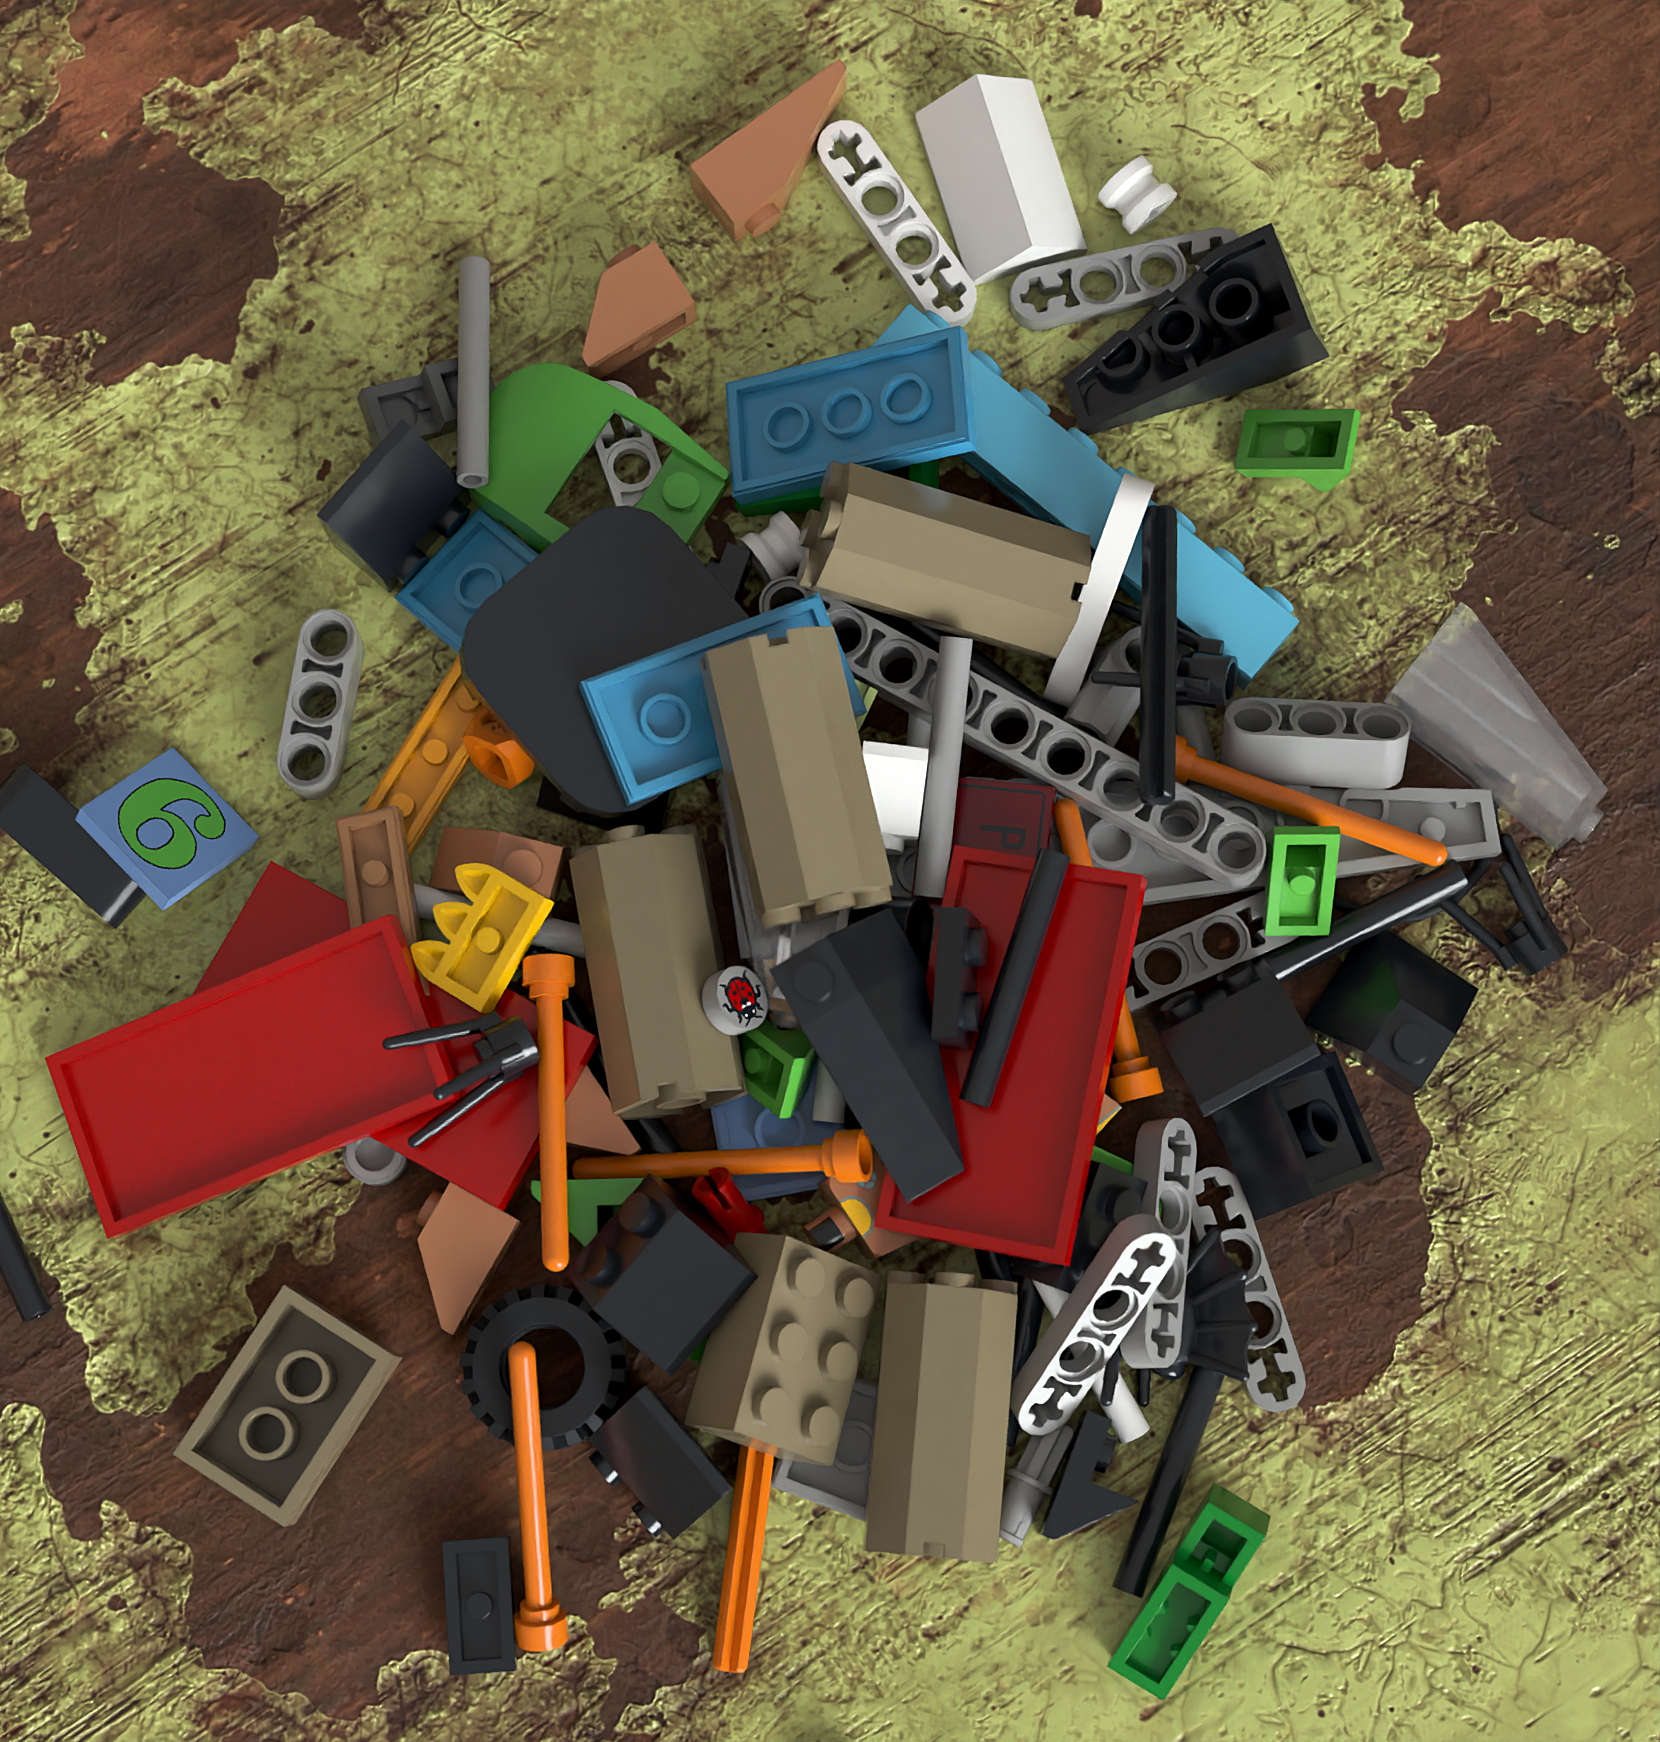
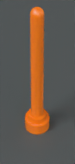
[1175,734,1447,866]
[1054,798,1164,1103]
[522,954,575,1272]
[572,1129,873,1183]
[508,1341,568,1652]

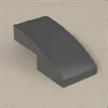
[357,357,496,449]

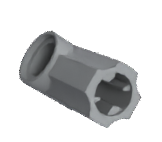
[1062,627,1141,748]

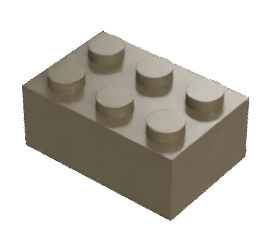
[684,1232,882,1466]
[173,1285,403,1527]

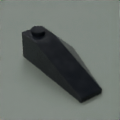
[1062,223,1330,436]
[769,908,965,1203]

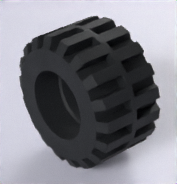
[460,1284,629,1451]

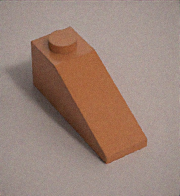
[689,59,847,243]

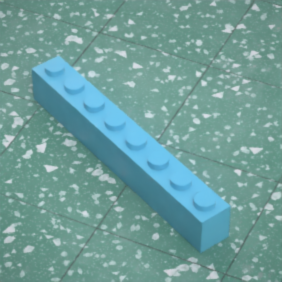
[871,303,1299,691]

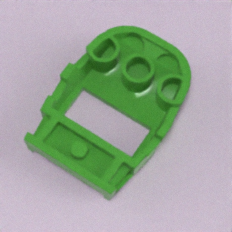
[468,362,731,555]

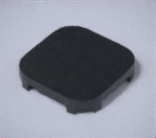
[459,505,750,818]

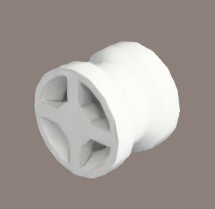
[1098,156,1177,235]
[739,511,807,584]

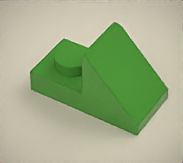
[1234,409,1361,492]
[1262,826,1341,936]
[738,1019,817,1118]
[531,1177,664,1247]

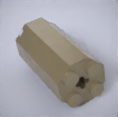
[796,460,1092,661]
[699,626,893,929]
[569,825,748,1120]
[863,1271,1018,1563]

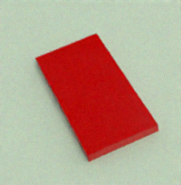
[873,845,1147,1266]
[192,861,600,1211]
[45,914,463,1239]

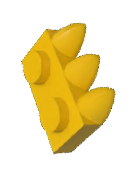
[410,863,555,1014]

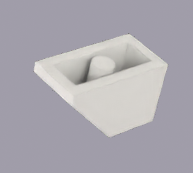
[862,741,929,855]

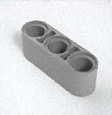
[277,609,364,800]
[1219,697,1411,789]

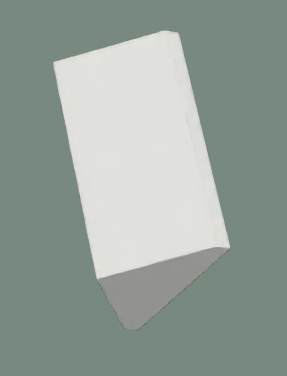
[914,74,1087,286]

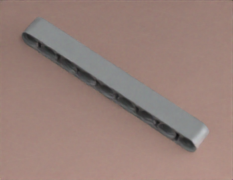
[759,576,1266,888]

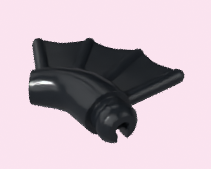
[1151,1227,1258,1382]

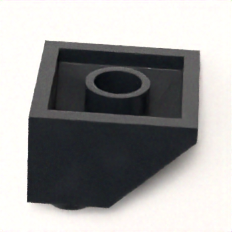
[1303,929,1479,1096]

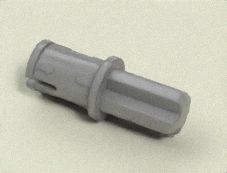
[999,1424,1075,1548]

